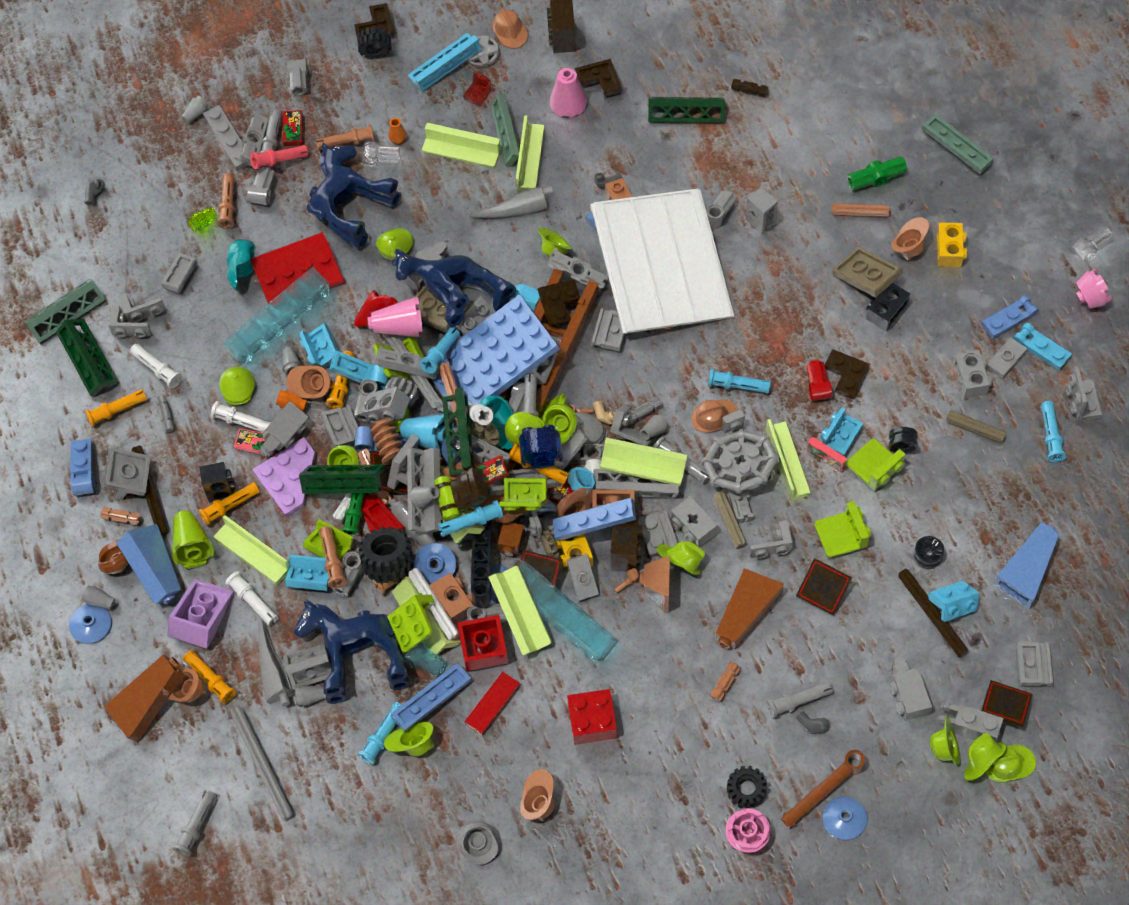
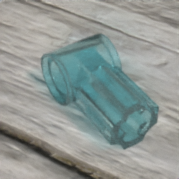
[402,642,447,678]

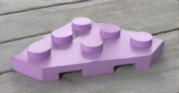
[252,437,316,518]

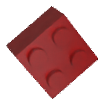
[457,615,508,671]
[567,689,617,745]

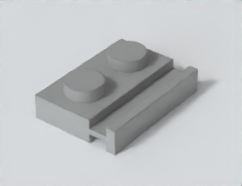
[591,308,624,351]
[321,405,358,448]
[639,510,677,558]
[1016,642,1053,686]

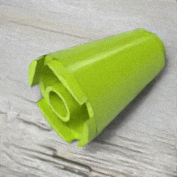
[172,510,214,569]

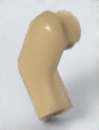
[593,401,616,425]

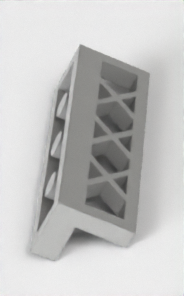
[407,447,441,534]
[593,469,679,498]

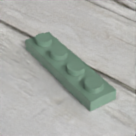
[490,93,520,167]
[922,114,994,174]

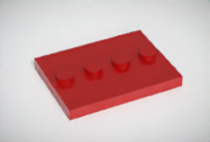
[250,232,345,311]

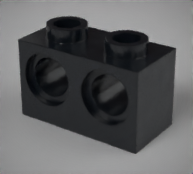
[866,283,910,331]
[199,462,236,503]

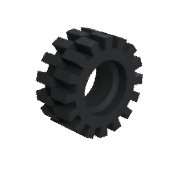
[357,27,392,59]
[727,766,767,809]

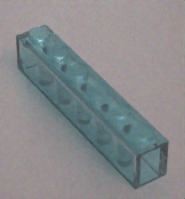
[223,267,330,366]
[513,560,619,661]

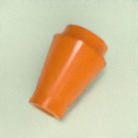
[388,118,407,144]
[276,389,307,412]

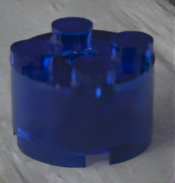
[519,425,563,469]

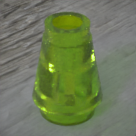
[187,207,217,232]

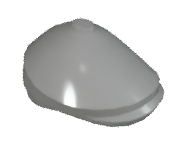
[575,412,605,444]
[457,820,499,865]

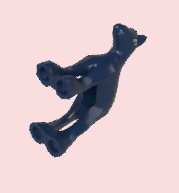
[307,143,401,250]
[392,249,516,327]
[294,599,410,704]

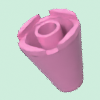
[550,68,587,118]
[367,297,423,337]

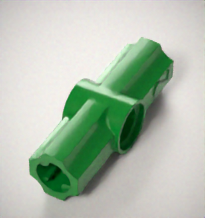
[847,156,907,191]

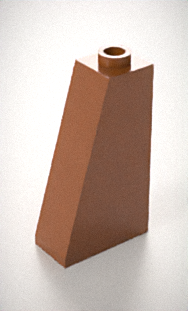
[715,568,784,649]
[105,655,184,742]

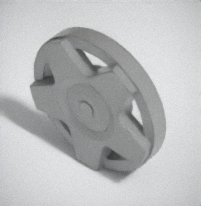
[466,35,499,68]

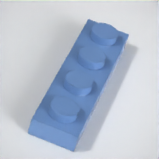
[553,498,636,541]
[391,663,471,733]

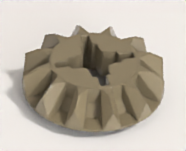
[471,421,499,447]
[540,529,559,558]

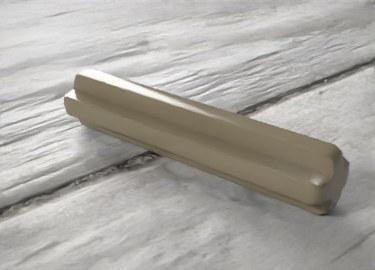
[946,411,1006,442]
[714,492,746,548]

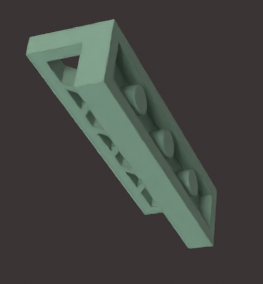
[23,279,105,343]

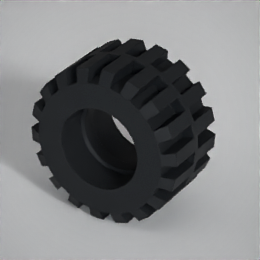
[358,527,414,583]

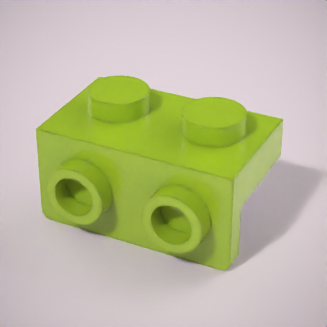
[303,519,354,562]

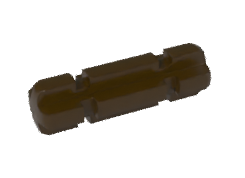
[731,78,768,97]

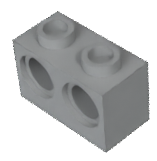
[953,350,992,399]
[361,387,410,424]

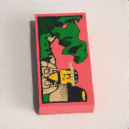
[234,429,276,456]
[807,437,847,472]

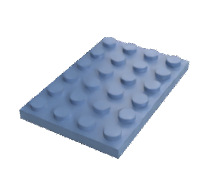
[431,294,560,406]

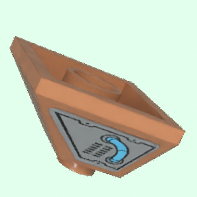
[640,557,670,613]

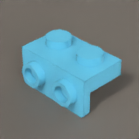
[299,323,339,369]
[820,407,863,456]
[285,555,329,591]
[928,581,979,622]

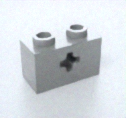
[746,187,778,234]
[671,496,718,547]

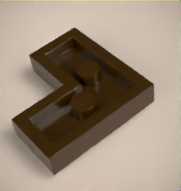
[354,3,394,37]
[575,58,622,97]
[537,279,581,327]
[825,349,870,400]

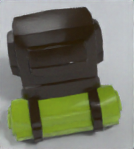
[434,468,489,522]

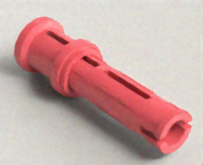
[250,145,308,169]

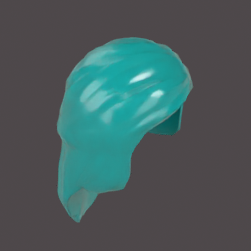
[227,239,256,291]
[479,395,514,450]

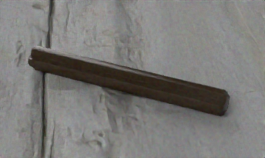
[131,445,168,535]
[898,569,968,657]

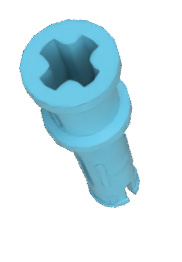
[420,327,460,374]
[708,369,770,394]
[1041,401,1067,462]
[438,500,503,537]
[357,702,402,765]

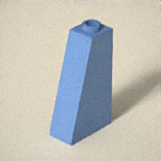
[994,522,1059,609]
[116,524,181,605]

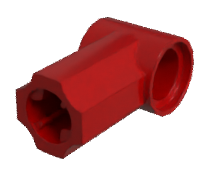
[806,360,832,401]

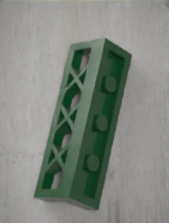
[648,97,725,122]
[56,318,118,396]
[442,388,475,477]
[299,464,385,494]

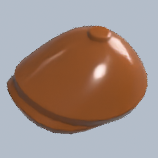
[98,539,129,574]

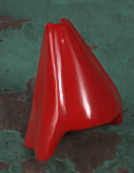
[354,290,398,327]

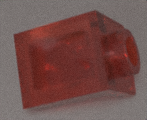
[463,73,492,107]

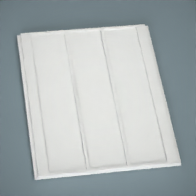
[590,189,734,334]

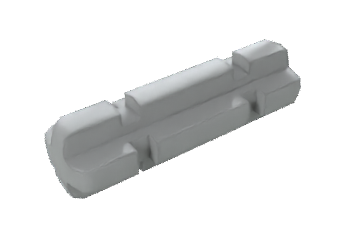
[155,395,174,433]
[628,397,662,425]

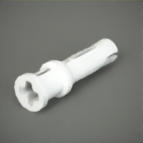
[130,343,182,389]
[210,401,271,433]
[468,401,493,425]
[225,571,278,626]

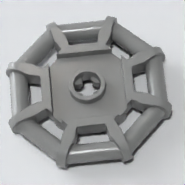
[701,428,779,494]

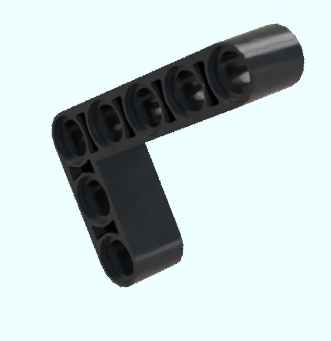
[432,519,493,608]

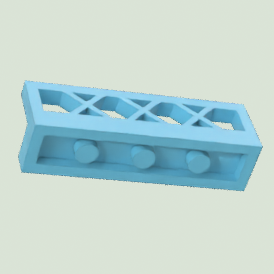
[408,33,481,92]

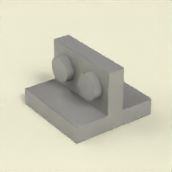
[387,434,421,489]
[103,447,151,500]
[283,643,332,690]

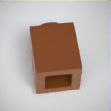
[498,522,525,556]

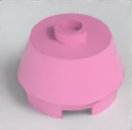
[1075,268,1113,309]
[726,808,771,853]

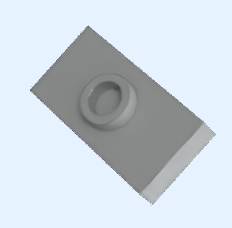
[161,253,197,293]
[986,337,1027,379]
[566,554,598,601]

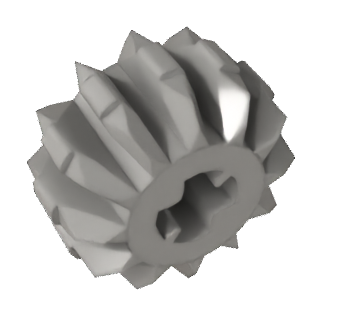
[385,376,420,407]

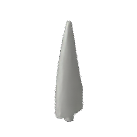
[469,186,553,218]
[389,498,437,547]
[259,620,294,706]

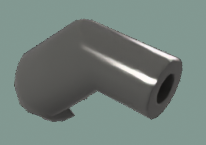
[594,173,623,188]
[84,179,105,206]
[796,711,829,733]

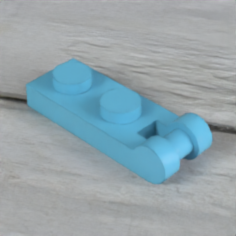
[1013,323,1072,371]

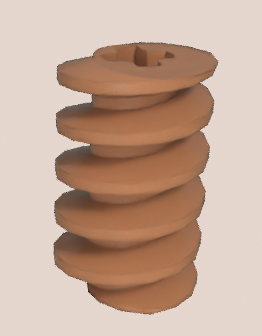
[370,419,402,465]

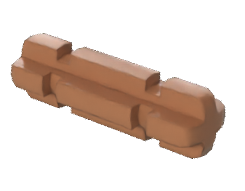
[101,507,141,525]
[710,662,740,701]

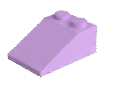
[167,579,234,649]

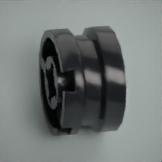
[889,427,918,454]
[913,536,945,570]

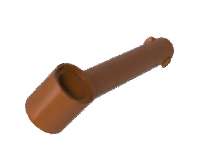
[781,750,865,828]

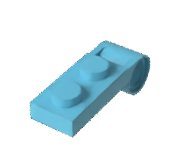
[329,350,389,390]

